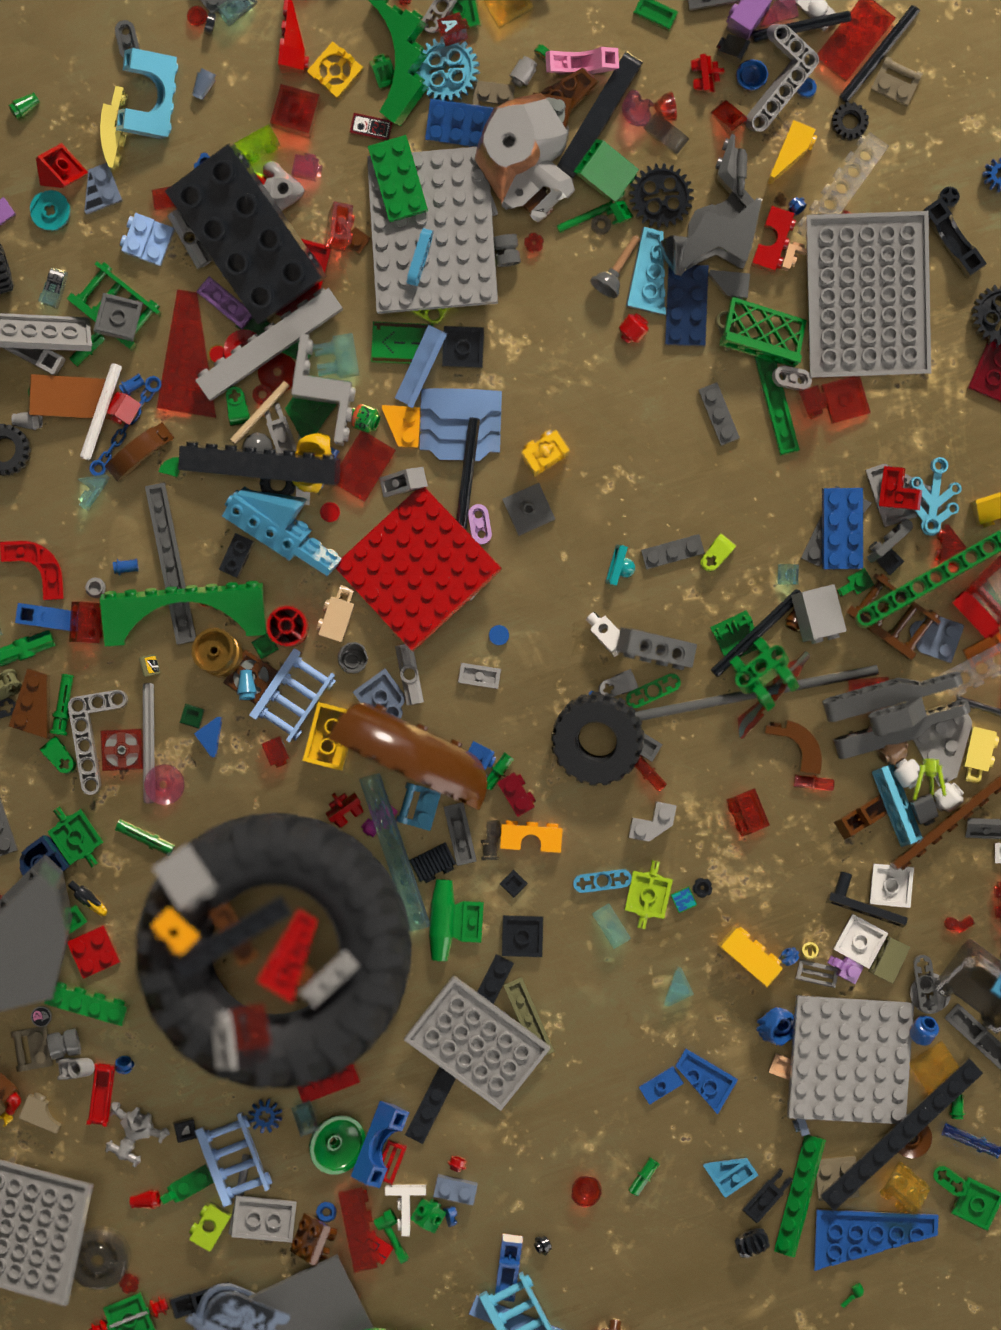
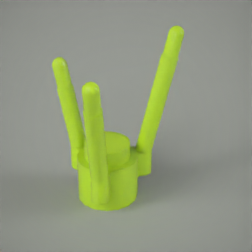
[913,758,946,801]

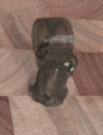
[481,820,501,860]

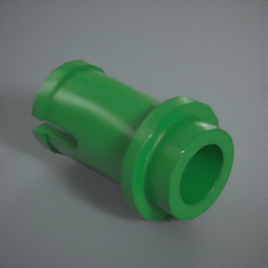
[949,1095,966,1119]

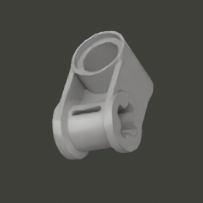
[598,669,639,697]
[56,1057,95,1080]

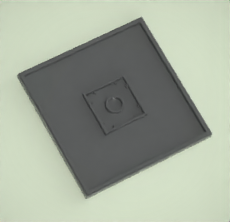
[248,1255,374,1330]

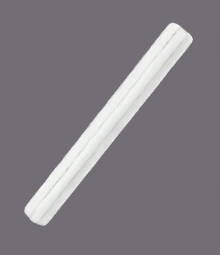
[80,363,122,460]

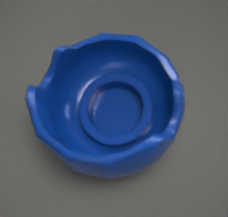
[736,59,768,90]

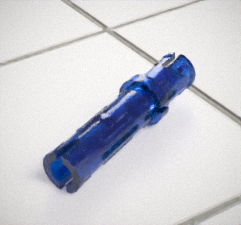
[941,1123,1001,1159]

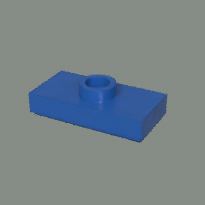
[639,1066,684,1105]

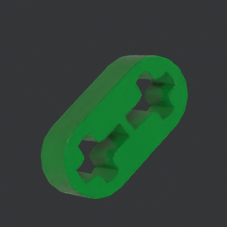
[933,1166,970,1197]

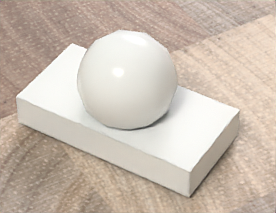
[796,0,836,31]

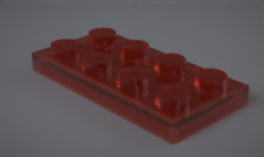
[817,0,896,82]

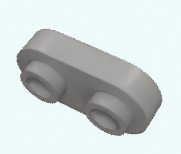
[772,366,812,391]

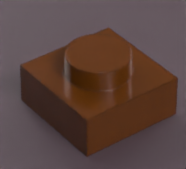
[343,226,371,255]

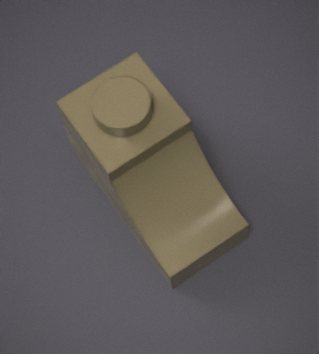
[19,1092,62,1134]

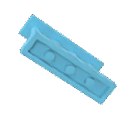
[479,1271,557,1330]

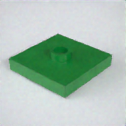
[950,1176,1001,1231]

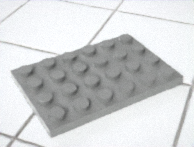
[404,975,551,1111]

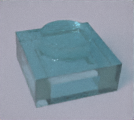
[778,564,799,585]

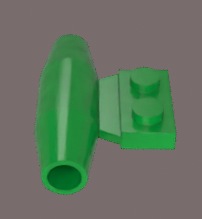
[429,879,484,961]

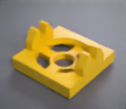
[306,41,363,99]

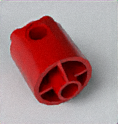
[266,606,309,648]

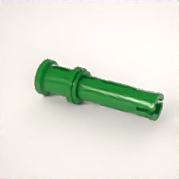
[49,674,74,736]

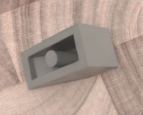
[379,467,428,497]

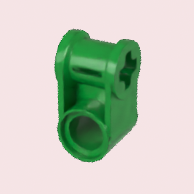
[226,387,250,426]
[40,736,76,774]

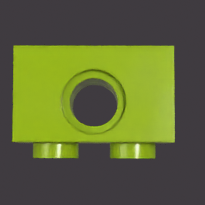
[189,1202,232,1252]

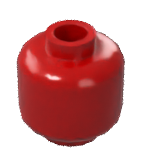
[619,313,649,344]

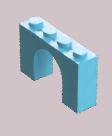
[116,48,178,139]

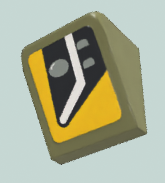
[139,654,160,677]

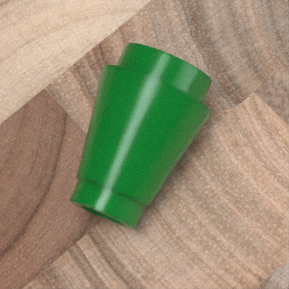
[8,92,40,119]

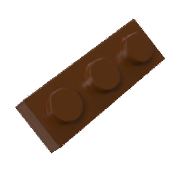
[209,903,259,967]

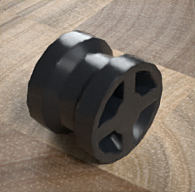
[938,186,960,209]

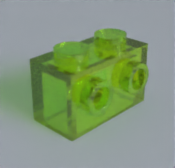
[234,124,280,164]

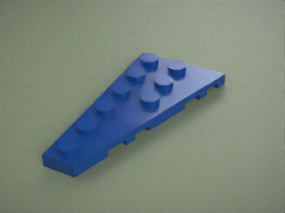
[814,1209,939,1271]

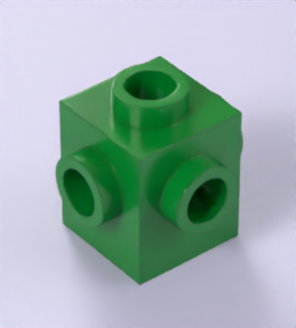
[410,1198,447,1233]

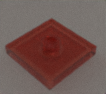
[820,376,871,424]

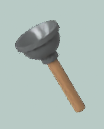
[590,236,640,298]

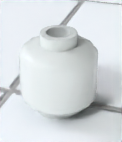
[894,758,924,789]
[934,783,964,813]

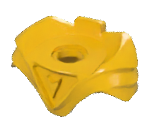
[292,433,332,493]

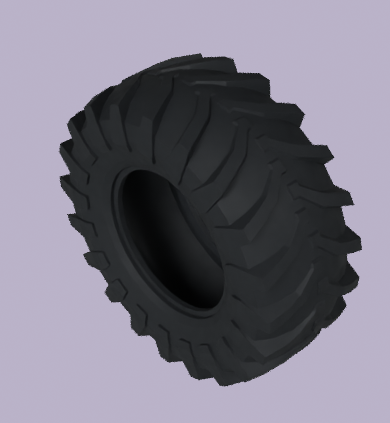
[136,813,412,1089]

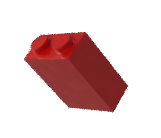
[952,587,1001,639]

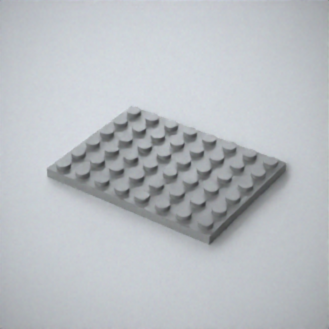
[367,147,498,314]
[806,211,931,378]

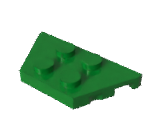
[285,375,350,438]

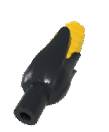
[67,880,107,916]

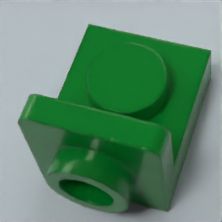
[370,54,395,88]

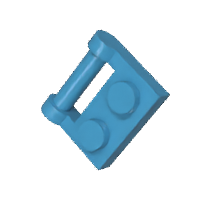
[396,782,441,831]

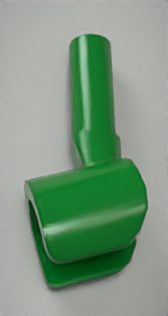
[841,1283,864,1308]

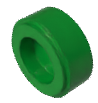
[534,44,550,63]

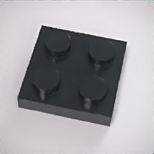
[442,326,484,368]
[502,915,543,957]

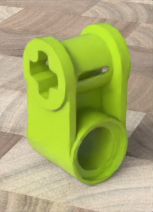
[700,533,736,572]

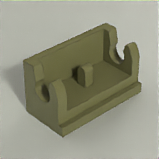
[868,936,911,983]

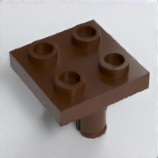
[290,1213,337,1266]

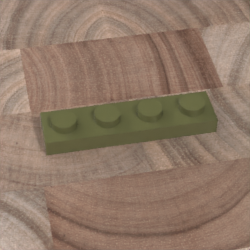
[503,977,554,1056]

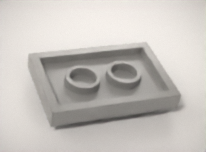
[231,1196,297,1243]

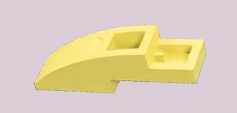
[100,86,128,171]

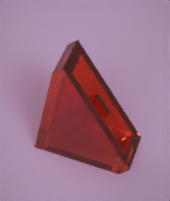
[711,100,747,136]

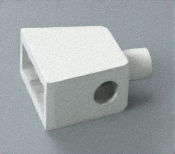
[586,612,620,657]

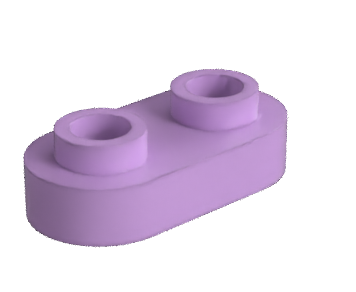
[468,504,492,545]

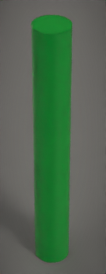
[556,201,613,233]

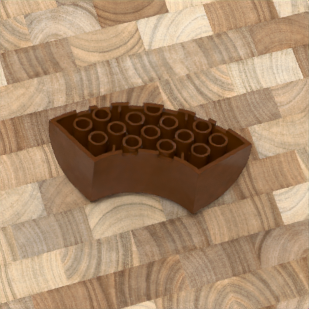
[328,702,487,810]

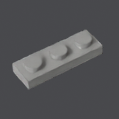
[300,950,359,1008]

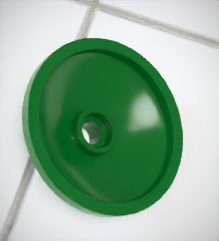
[309,1115,366,1175]

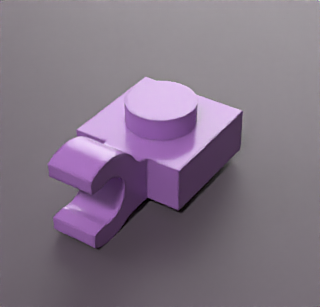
[827,956,864,984]

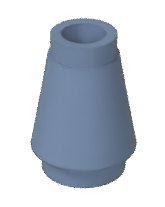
[192,68,216,100]

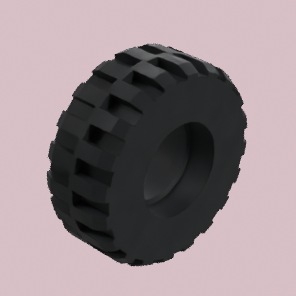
[551,692,644,786]

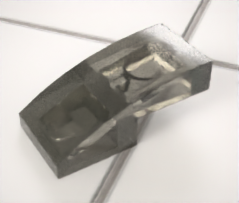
[644,112,689,154]

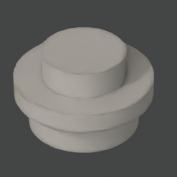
[85,578,106,598]

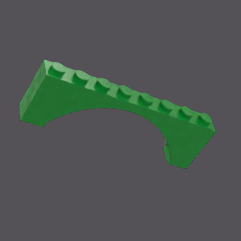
[100,581,267,646]

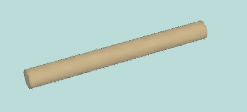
[230,381,290,445]

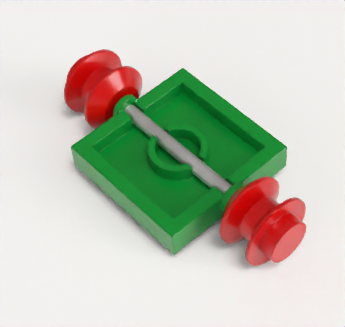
[89,1292,169,1330]

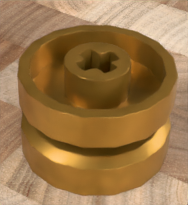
[192,628,243,677]

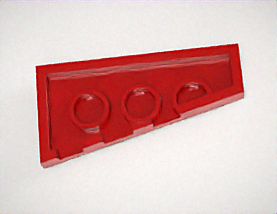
[257,909,318,1003]

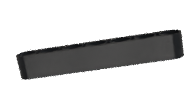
[557,51,643,180]

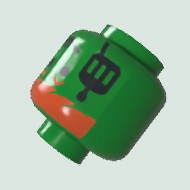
[351,404,381,433]

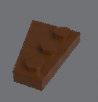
[539,68,598,112]

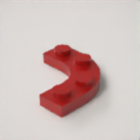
[0,541,64,600]

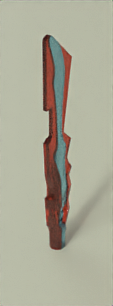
[738,651,811,739]

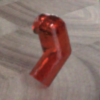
[944,915,975,933]

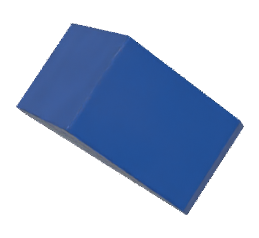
[194,717,223,757]

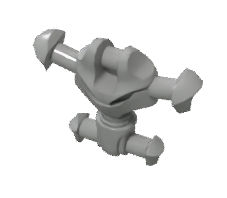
[105,1102,170,1167]

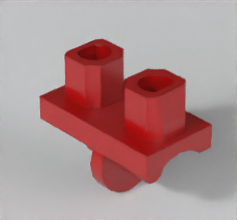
[691,53,725,93]
[325,792,364,828]

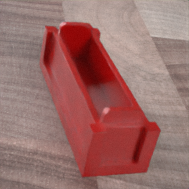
[86,1063,116,1127]

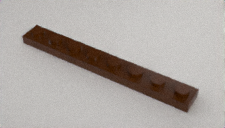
[890,774,1001,871]

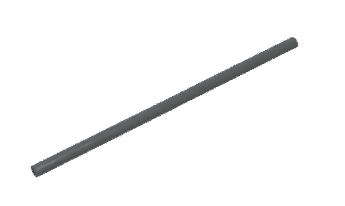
[635,665,879,721]

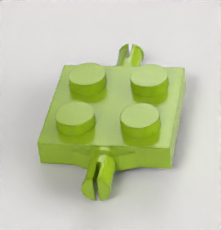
[624,860,673,929]

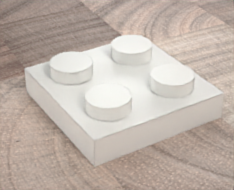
[869,864,914,908]
[833,914,888,969]

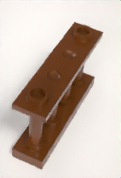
[846,573,941,662]

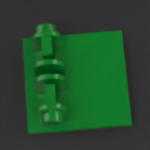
[710,610,756,658]

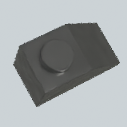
[708,270,750,300]
[909,794,939,826]

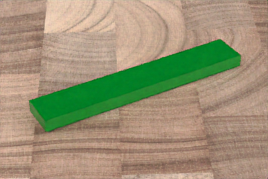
[753,335,800,456]

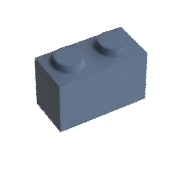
[433,1174,478,1205]

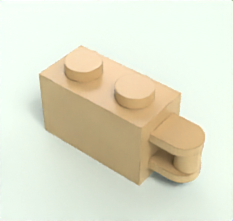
[316,585,355,643]

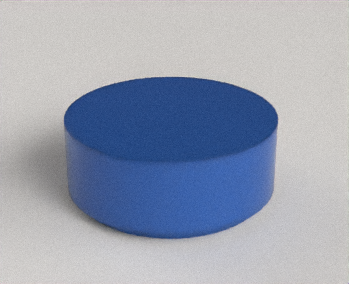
[797,77,817,99]
[489,625,509,645]

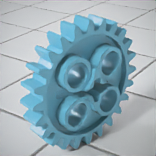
[416,36,480,102]

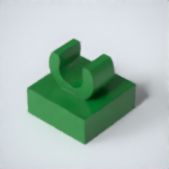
[606,200,634,225]

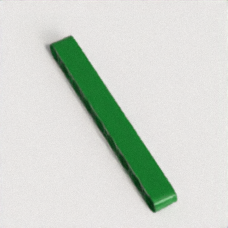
[855,530,1001,628]

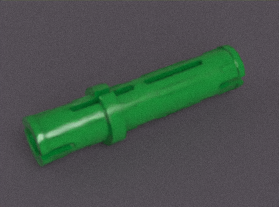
[115,819,175,856]

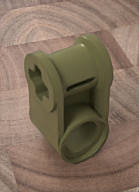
[0,669,22,701]

